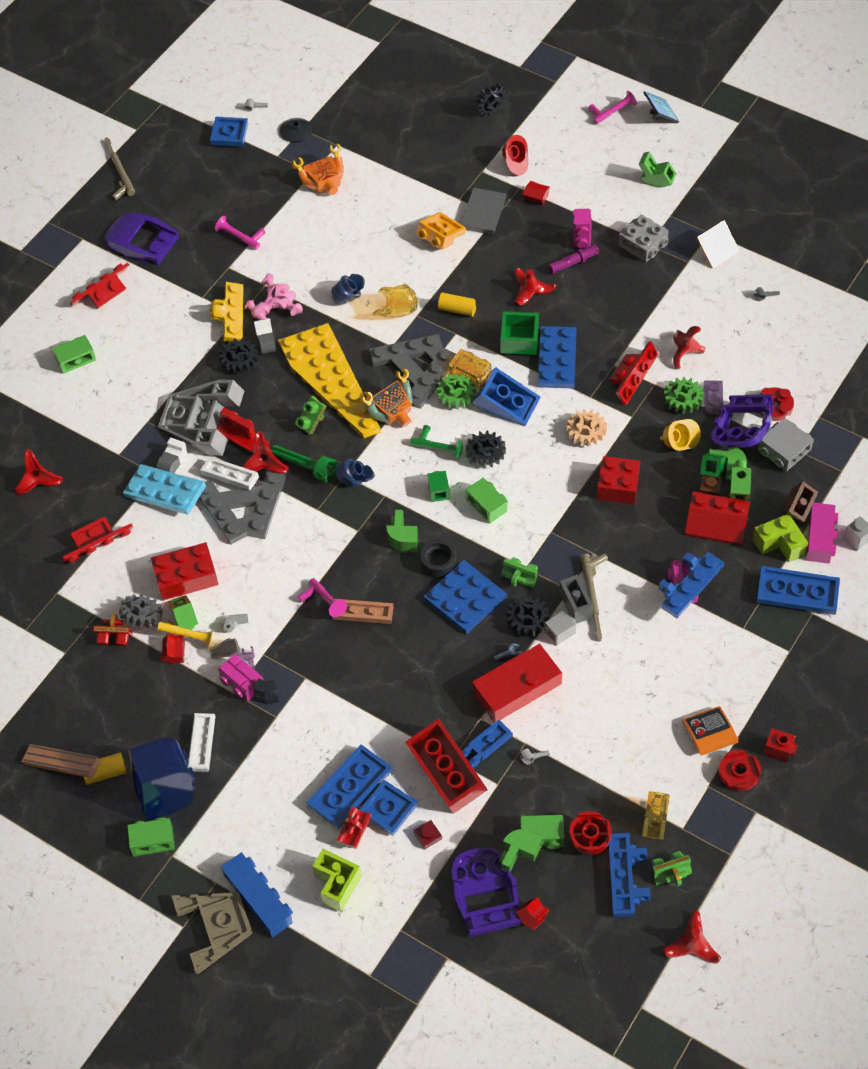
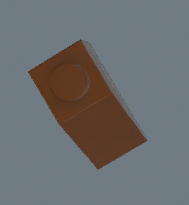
[700,475,722,496]
[785,481,818,523]

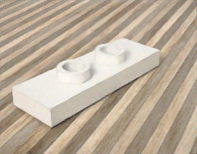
[187,713,215,772]

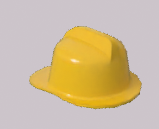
[660,419,701,451]

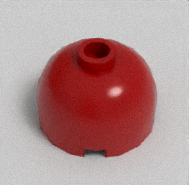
[569,811,612,855]

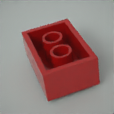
[150,542,219,601]

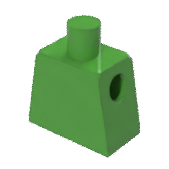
[728,460,751,501]

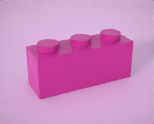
[806,502,839,564]

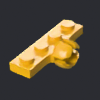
[210,282,243,342]

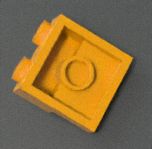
[416,212,466,250]

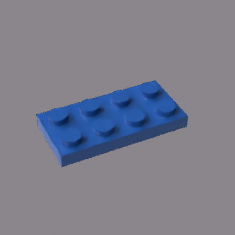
[538,326,577,389]
[756,566,840,615]
[307,744,393,830]

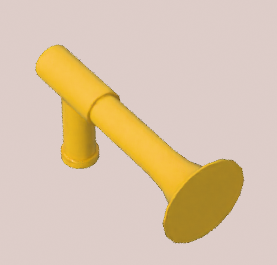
[157,621,214,649]

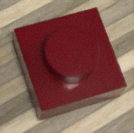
[413,820,442,849]

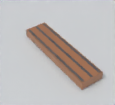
[21,744,101,778]

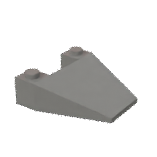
[158,380,245,456]

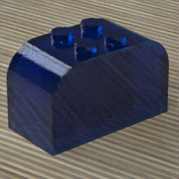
[129,738,196,822]

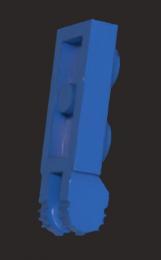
[462,719,513,768]

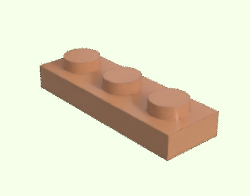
[333,599,394,624]

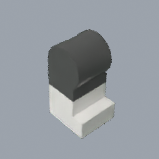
[254,318,276,354]
[156,437,188,473]

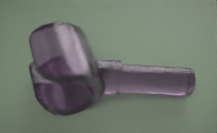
[242,646,257,672]

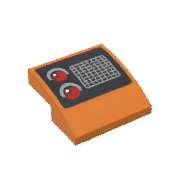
[683,706,739,756]

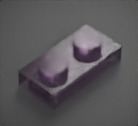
[704,380,724,414]

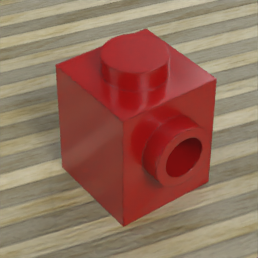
[764,728,797,763]

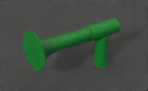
[410,425,463,459]

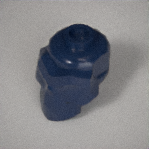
[331,274,365,304]
[335,458,375,486]

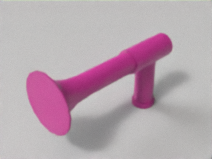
[588,90,637,124]
[215,216,266,250]
[297,578,347,617]

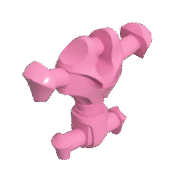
[244,273,303,320]

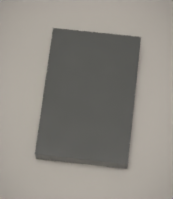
[461,187,506,235]

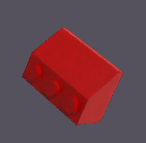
[685,492,750,546]

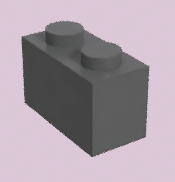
[559,575,593,624]

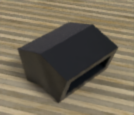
[253,678,279,705]

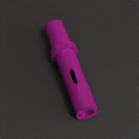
[548,244,599,274]

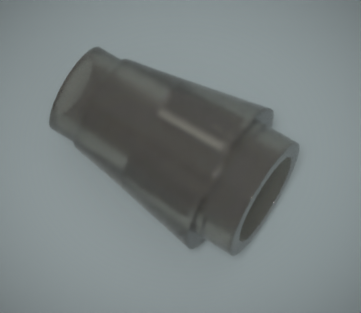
[209,637,240,659]

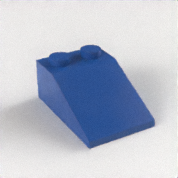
[472,367,541,426]

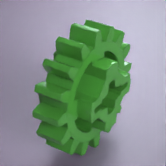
[437,372,476,409]
[664,377,704,414]

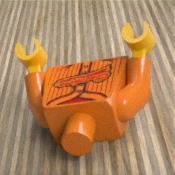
[292,143,344,195]

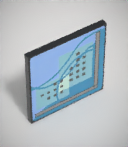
[643,91,680,123]

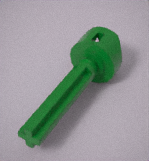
[271,445,338,483]

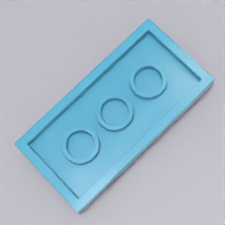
[123,464,206,515]

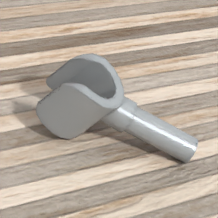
[245,98,268,112]
[520,749,550,765]

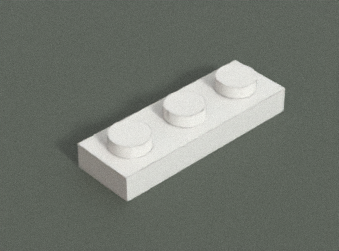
[200,457,259,491]

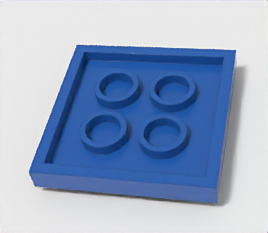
[424,560,507,635]

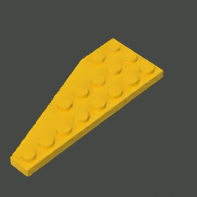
[278,323,381,438]

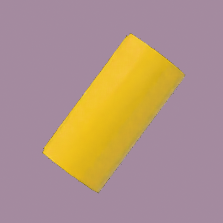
[438,293,476,317]
[84,752,126,785]

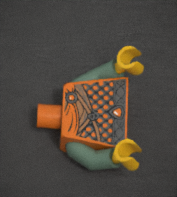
[359,368,413,427]

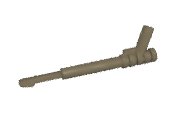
[105,137,135,201]
[580,553,608,642]

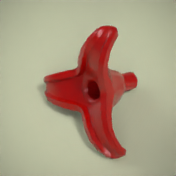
[514,268,556,305]
[673,326,706,369]
[242,431,289,474]
[14,449,63,495]
[663,910,722,964]

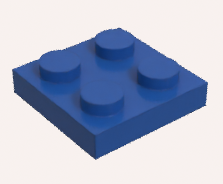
[210,116,248,147]
[360,780,418,836]

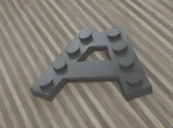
[369,334,459,409]
[199,471,286,545]

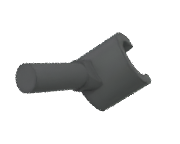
[754,287,780,301]

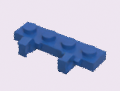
[659,552,724,619]
[609,833,650,917]

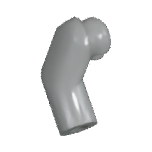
[222,613,248,633]

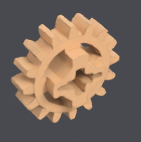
[566,409,607,447]

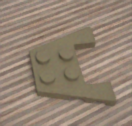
[171,892,252,974]

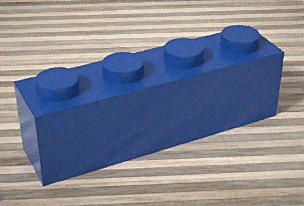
[221,852,293,938]

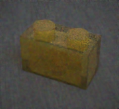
[449,349,492,389]

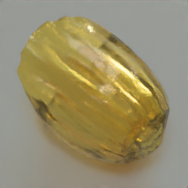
[373,284,418,318]

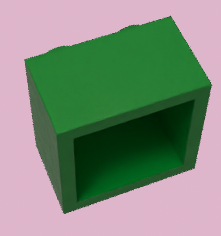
[501,312,539,355]

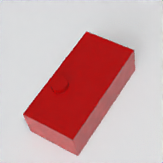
[472,643,562,723]
[405,718,488,814]

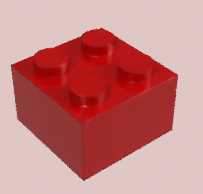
[597,456,641,505]

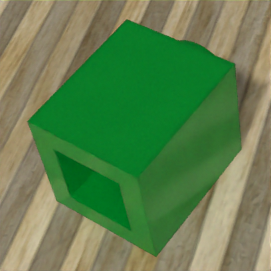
[700,453,726,477]
[427,471,450,502]

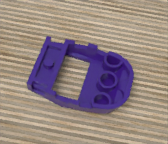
[105,213,179,266]
[711,394,774,448]
[452,847,521,938]

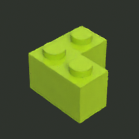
[753,514,808,562]
[312,848,362,912]

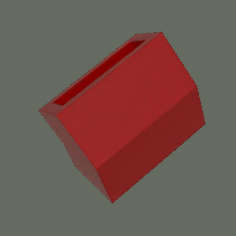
[523,181,550,205]
[161,634,185,664]
[516,897,549,930]

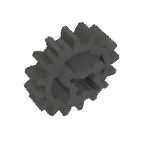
[119,594,163,629]

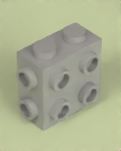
[619,214,669,262]
[758,418,814,472]

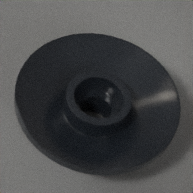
[279,118,312,143]

